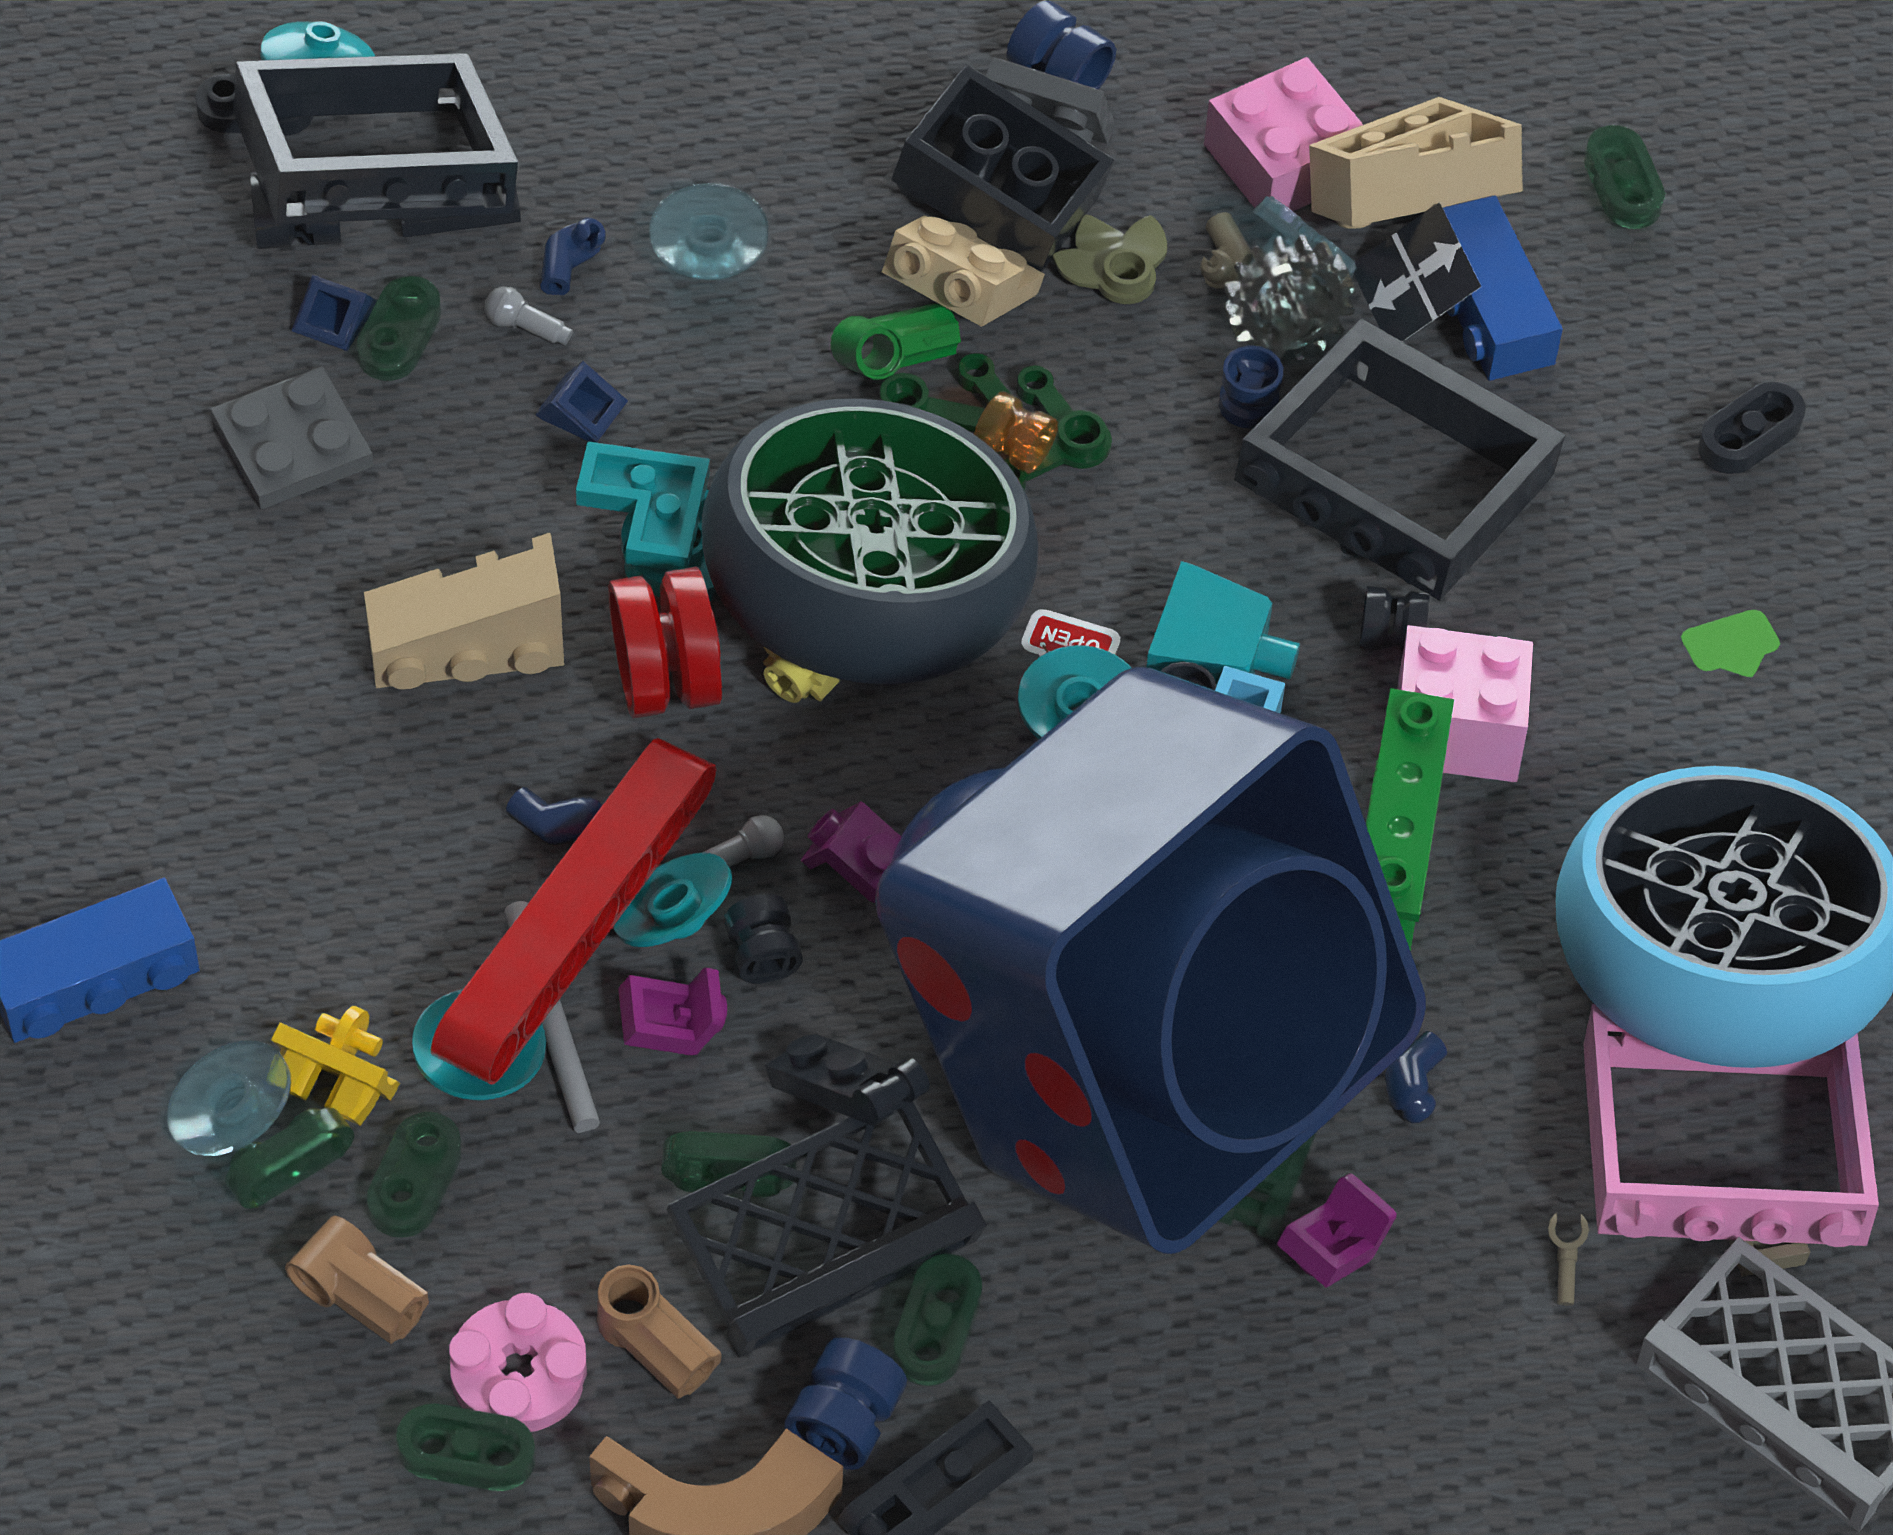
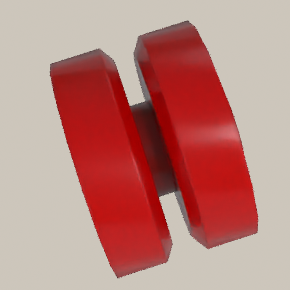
[608,567,722,719]

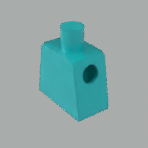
[1146,561,1300,686]

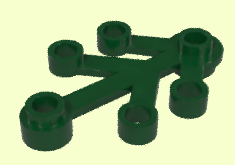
[880,353,1112,491]

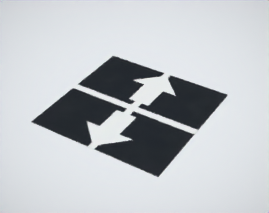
[1349,202,1482,342]

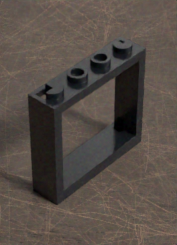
[233,53,518,225]
[1234,318,1566,601]

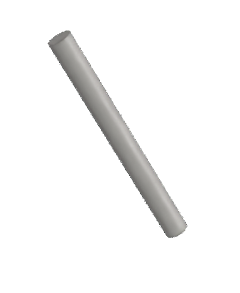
[504,901,600,1133]

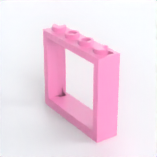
[1584,1004,1879,1247]

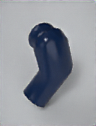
[540,217,606,295]
[506,787,602,845]
[1385,1031,1448,1123]

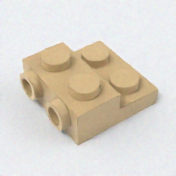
[882,215,1045,327]

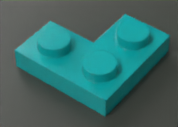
[576,442,710,570]

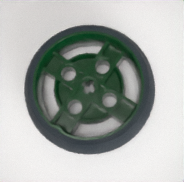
[702,399,1038,684]

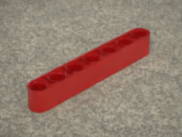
[431,738,716,1085]

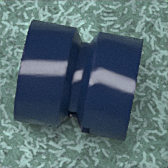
[1006,0,1116,89]
[784,1337,907,1470]

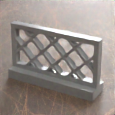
[1636,1237,1893,1532]

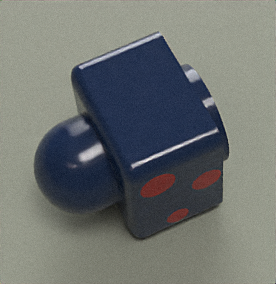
[875,667,1426,1254]

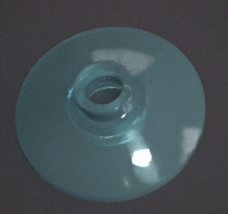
[650,183,769,280]
[167,1040,291,1156]

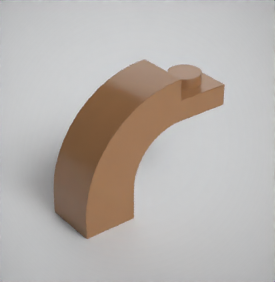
[589,1429,843,1535]

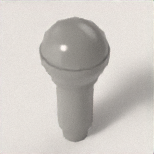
[484,286,573,346]
[702,815,784,868]

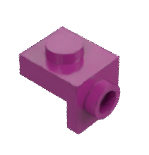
[801,801,901,903]
[618,967,727,1055]
[1277,1173,1397,1288]

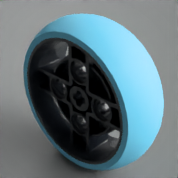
[1556,766,1893,1068]

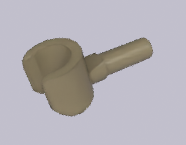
[1548,1212,1589,1306]

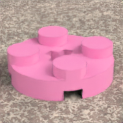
[449,1293,587,1432]

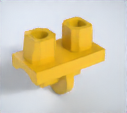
[269,1006,400,1126]

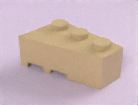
[1309,97,1523,229]
[364,533,564,689]

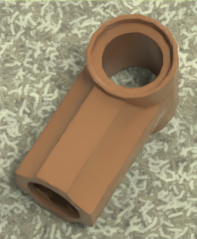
[285,1216,429,1344]
[597,1264,721,1399]

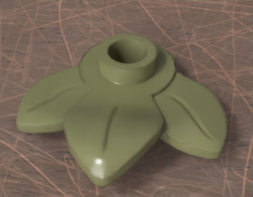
[1053,214,1167,304]

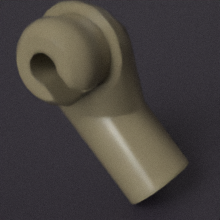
[1200,212,1252,289]

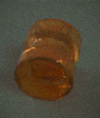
[974,391,1058,473]

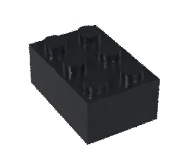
[891,64,1115,272]

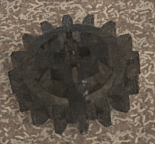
[1223,235,1356,360]

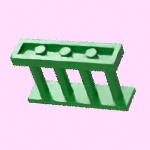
[1366,688,1455,951]

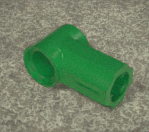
[831,302,961,380]

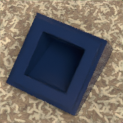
[292,275,377,351]
[535,361,628,443]

